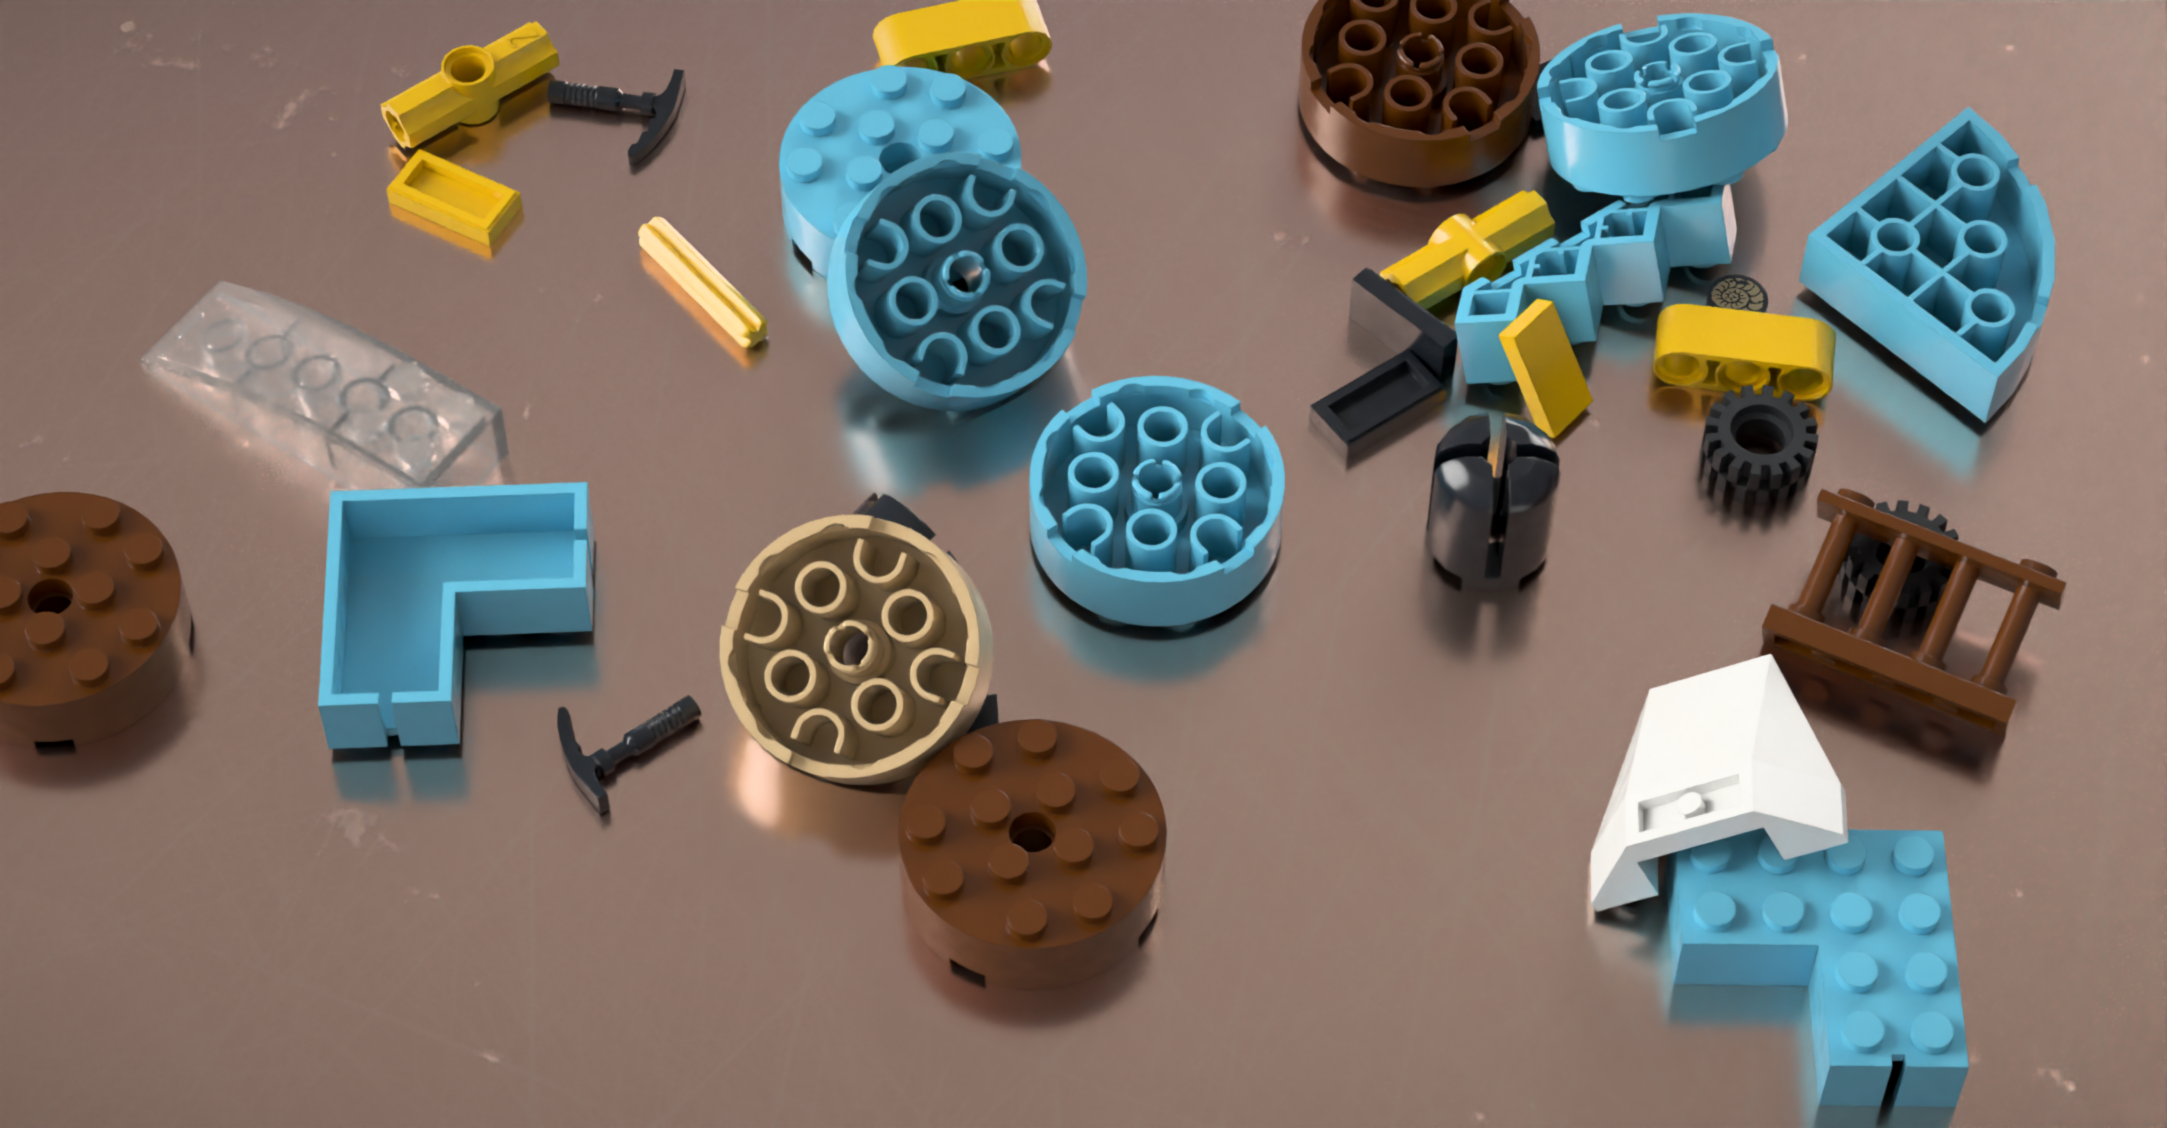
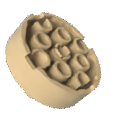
[720,514,994,785]

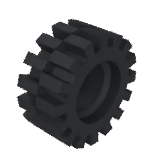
[1700,385,1819,505]
[1839,500,1959,623]

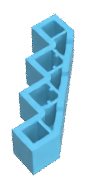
[1454,184,1737,385]

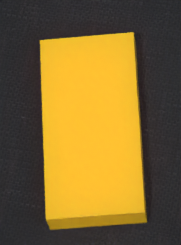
[386,149,522,247]
[1498,299,1593,438]

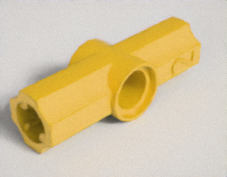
[381,21,559,149]
[1380,190,1555,309]

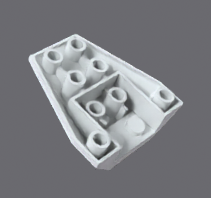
[1591,654,1848,912]

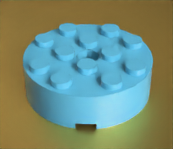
[1537,13,1788,203]
[779,65,1022,286]
[827,152,1087,411]
[1029,376,1285,627]

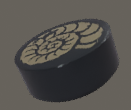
[1705,274,1769,313]

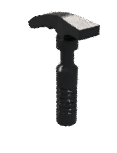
[547,69,686,165]
[557,695,702,814]

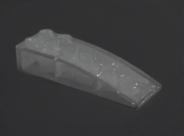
[140,280,509,491]

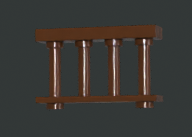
[1762,488,2067,739]

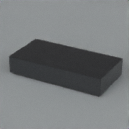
[1349,267,1458,384]
[1309,349,1446,459]

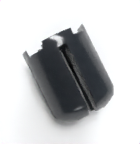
[1425,412,1561,592]

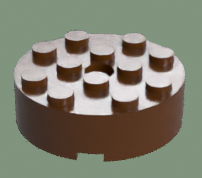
[1298,0,1540,189]
[0,492,192,748]
[898,719,1167,990]

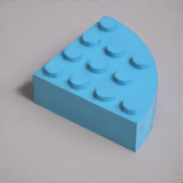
[1799,107,2055,423]

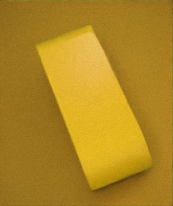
[873,0,1052,80]
[1653,304,1836,401]

